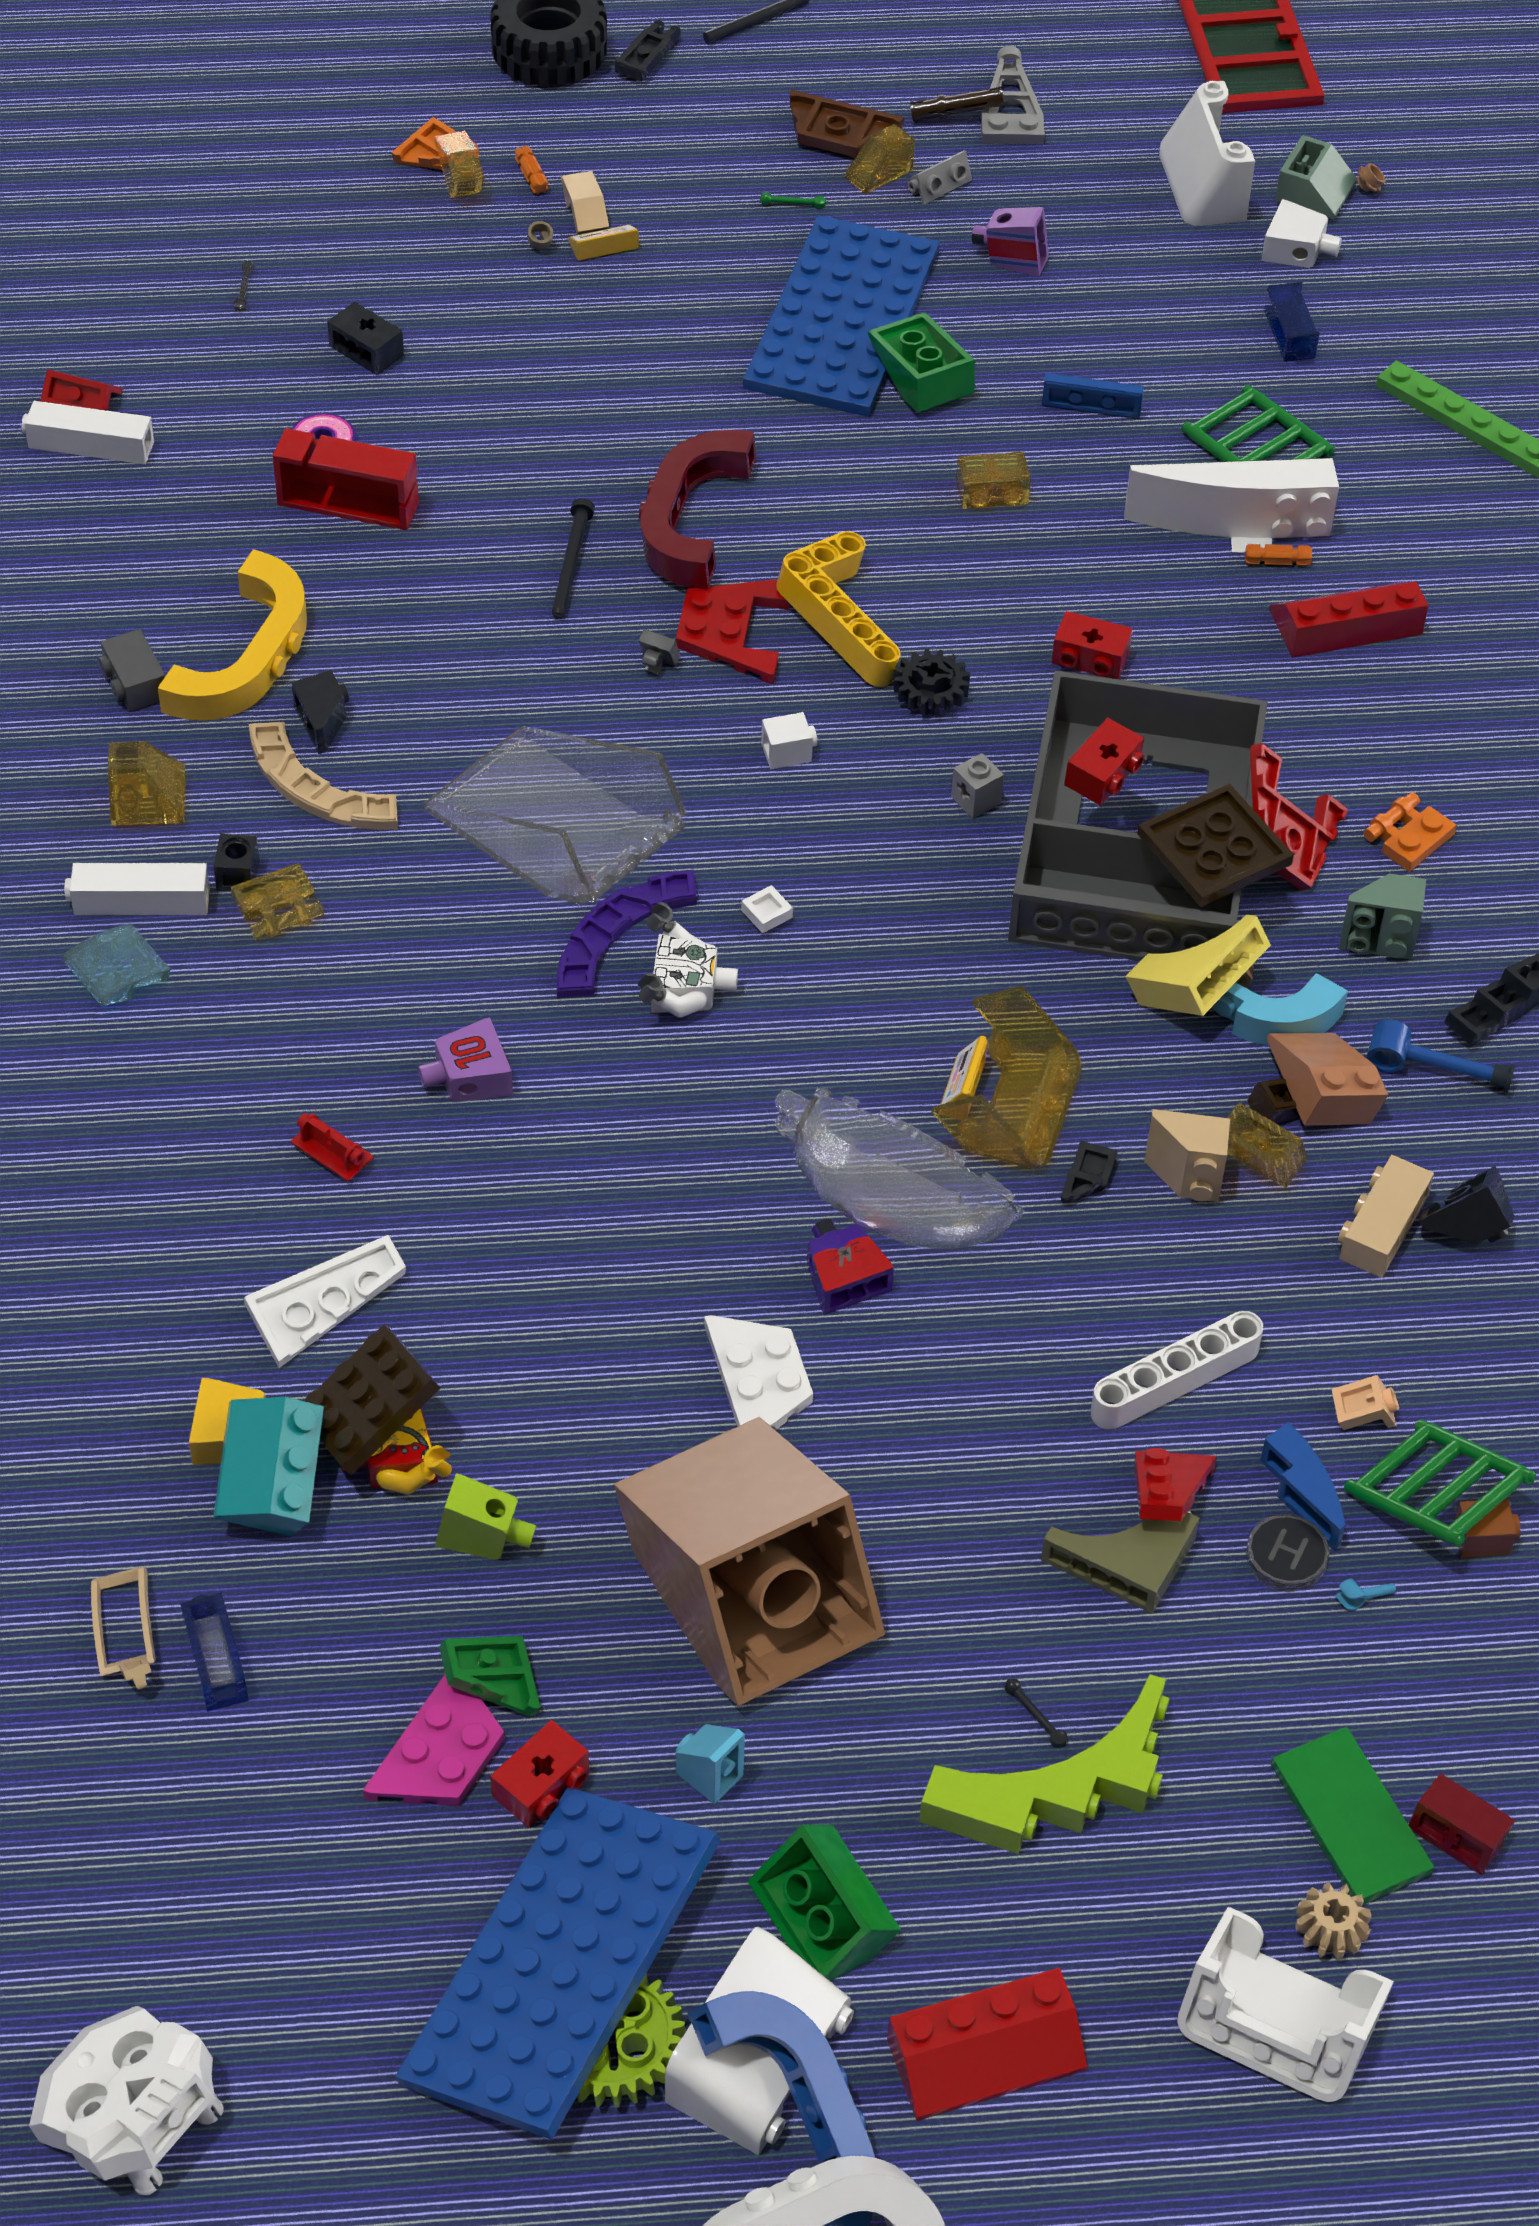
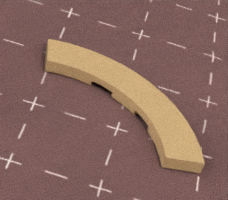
[249,722,398,830]

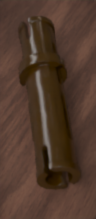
[910,86,1005,122]

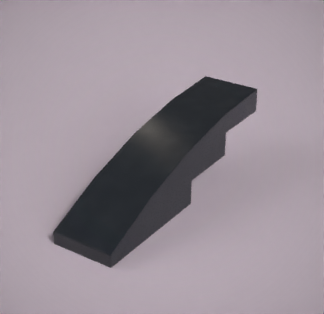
[1444,953,1539,1045]

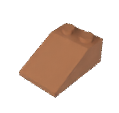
[1266,1033,1388,1126]

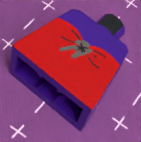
[807,1218,894,1315]

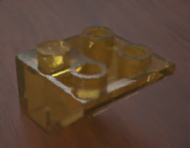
[108,741,186,825]

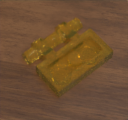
[231,863,324,939]

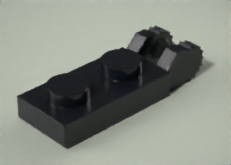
[615,20,681,81]

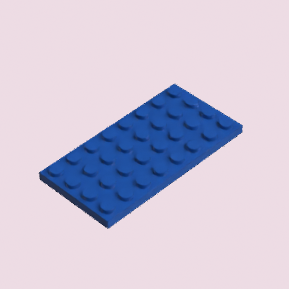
[743,215,940,417]
[395,1787,720,2140]

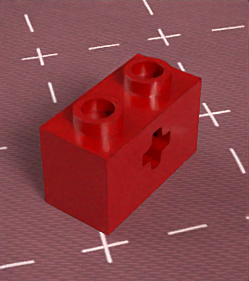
[1051,611,1133,679]
[1064,717,1145,806]
[490,1719,589,1828]

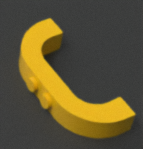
[158,549,307,721]

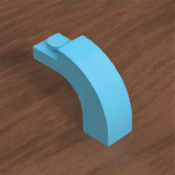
[1211,973,1348,1046]

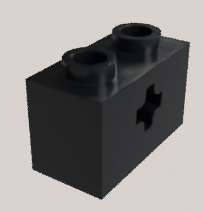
[327,302,404,375]

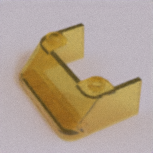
[931,985,1081,1169]

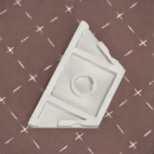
[704,1315,813,1430]

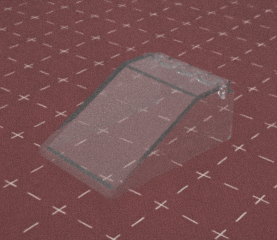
[423,726,687,905]

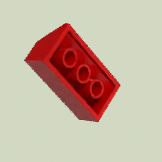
[1269,581,1429,658]
[887,1967,1087,2121]

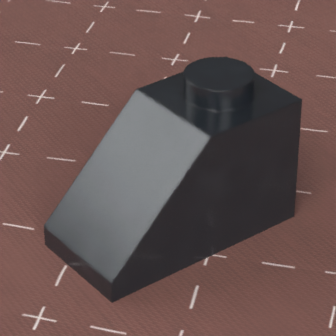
[291,670,349,754]

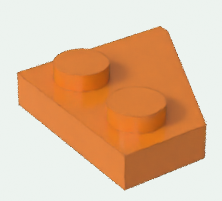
[391,117,479,172]

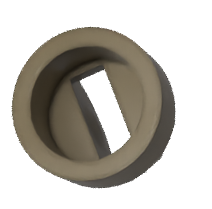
[527,221,553,250]

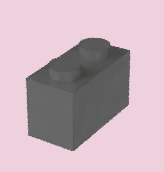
[98,629,165,712]

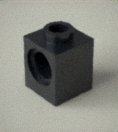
[213,833,260,893]

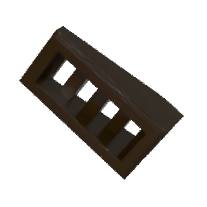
[1248,1078,1301,1128]

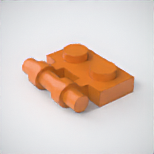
[1363,792,1457,872]

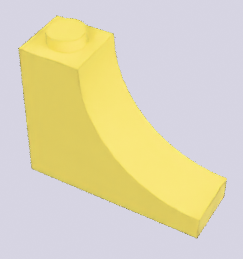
[1125,915,1271,1016]

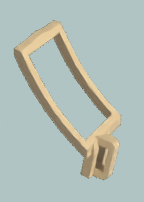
[91,1566,156,1690]

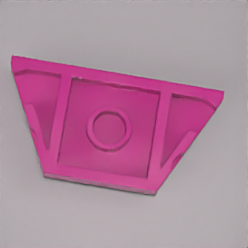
[363,1674,505,1806]

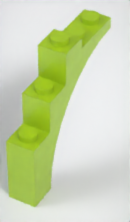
[919,1674,1170,1854]

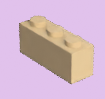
[1338,1154,1434,1278]

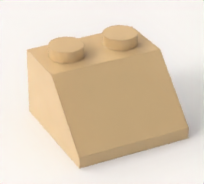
[1144,1109,1230,1202]

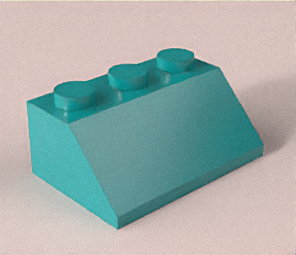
[213,1397,324,1536]

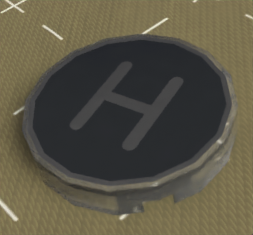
[1245,1514,1330,1592]

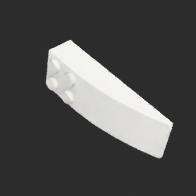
[1124,458,1339,538]

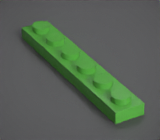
[1376,360,1539,478]

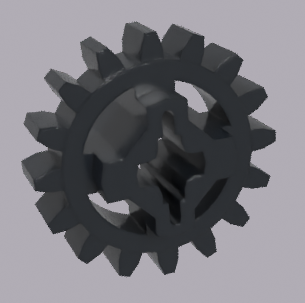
[894,649,970,716]

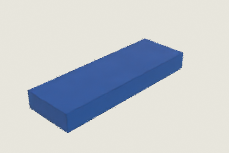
[1042,373,1144,419]

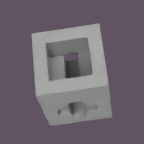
[951,753,1004,819]

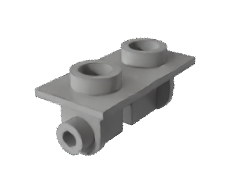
[907,150,972,204]

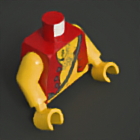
[340,1408,452,1495]

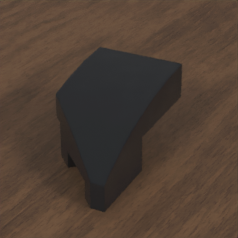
[1061,1141,1118,1203]

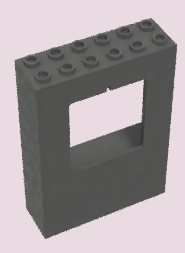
[1008,670,1268,961]

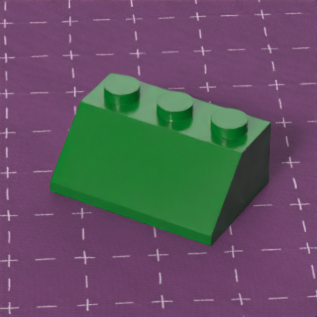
[747,1824,901,1981]

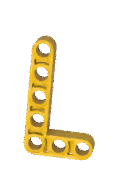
[776,531,901,687]

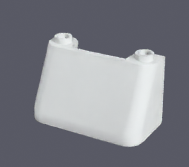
[1159,81,1255,226]
[1177,1907,1394,2102]
[665,1927,854,2156]

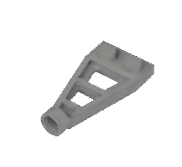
[981,46,1045,145]

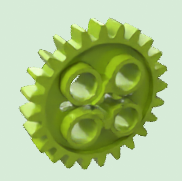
[577,1973,686,2108]

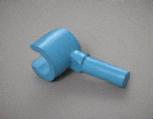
[1335,1578,1396,1611]

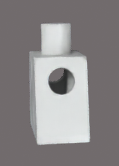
[1261,199,1342,268]

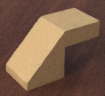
[561,171,609,234]

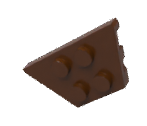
[789,90,904,157]

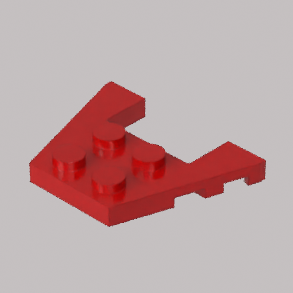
[676,579,790,684]
[1250,743,1348,890]

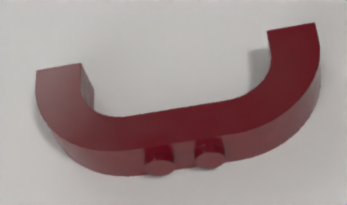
[639,430,756,589]

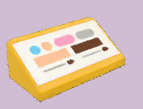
[568,225,639,261]
[939,1036,988,1117]

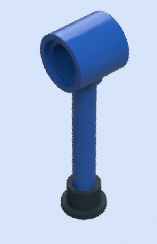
[1367,1019,1515,1094]

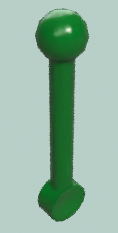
[760,192,826,209]

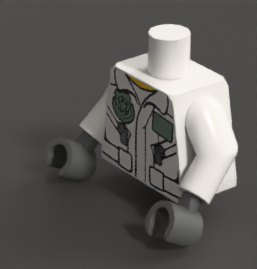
[638,902,738,1018]

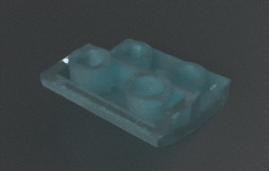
[62,923,171,1006]

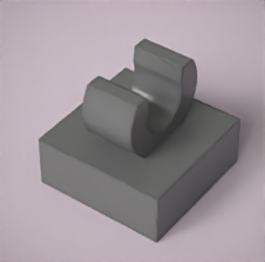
[638,629,681,676]

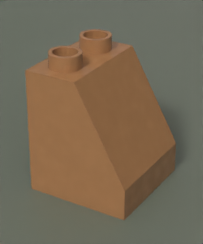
[614,1417,885,1706]

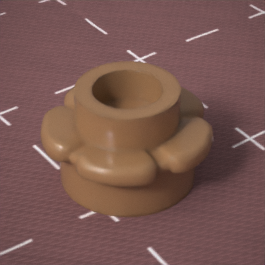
[1357,163,1386,192]

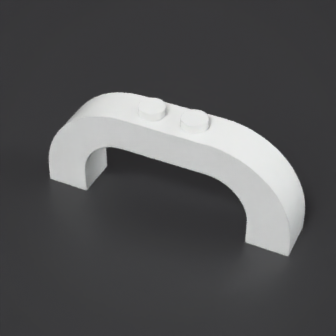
[702,2156,945,2226]

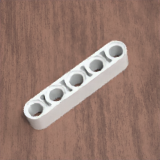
[1091,1311,1263,1430]

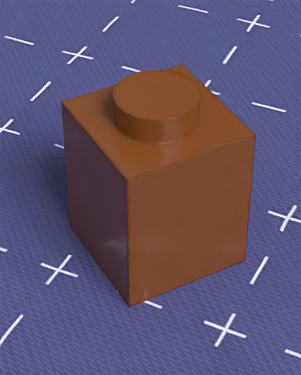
[1454,1499,1520,1558]

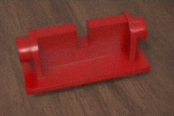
[290,1113,374,1182]

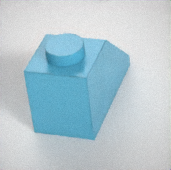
[676,1724,745,1805]

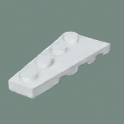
[244,1235,406,1368]

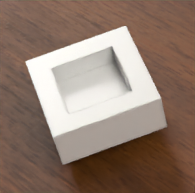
[741,885,793,933]

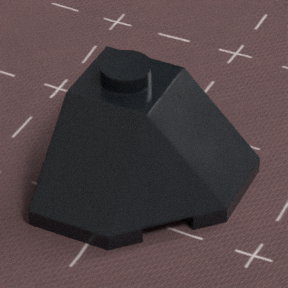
[1419,1166,1514,1244]

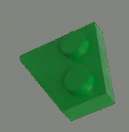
[439,1636,541,1717]

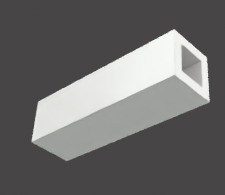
[21,401,154,464]
[64,863,210,915]

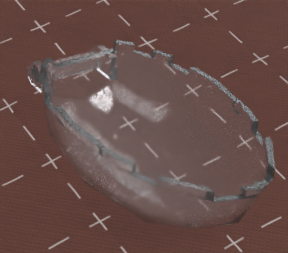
[775,1087,1024,1250]

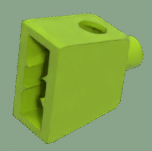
[435,1473,537,1560]

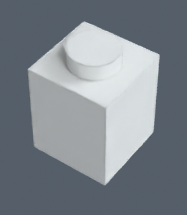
[761,712,817,769]

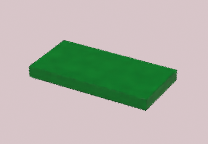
[1271,1726,1435,1905]

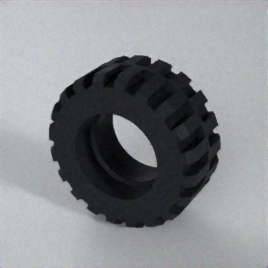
[490,0,607,87]

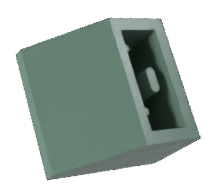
[1275,135,1357,220]
[1338,873,1426,960]

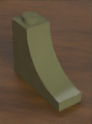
[1041,1511,1200,1614]

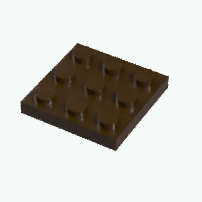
[1137,783,1294,907]
[305,1323,440,1475]

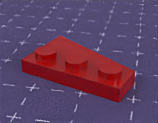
[1134,1448,1216,1522]

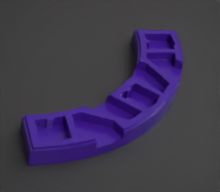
[557,869,697,999]

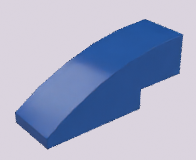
[1260,1422,1346,1551]

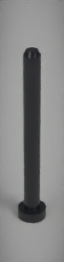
[552,498,595,619]

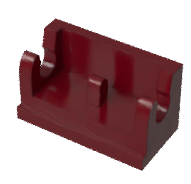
[1409,1773,1515,1875]

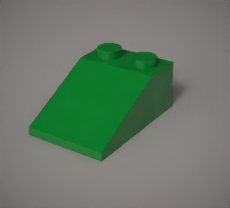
[868,312,975,413]

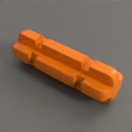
[515,145,548,195]
[1244,544,1312,566]

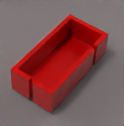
[272,428,419,531]

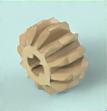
[1295,1881,1371,1961]

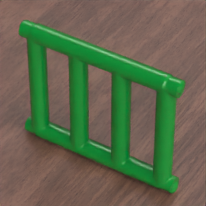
[1181,384,1336,462]
[1344,1419,1536,1547]

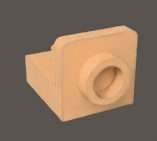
[1332,1375,1399,1430]

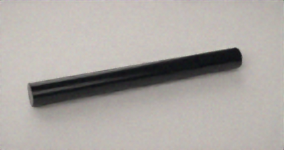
[703,0,809,44]

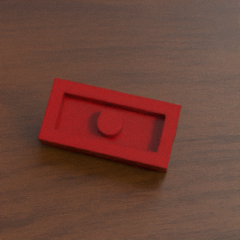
[40,369,123,411]

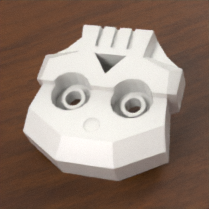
[29,2006,224,2195]

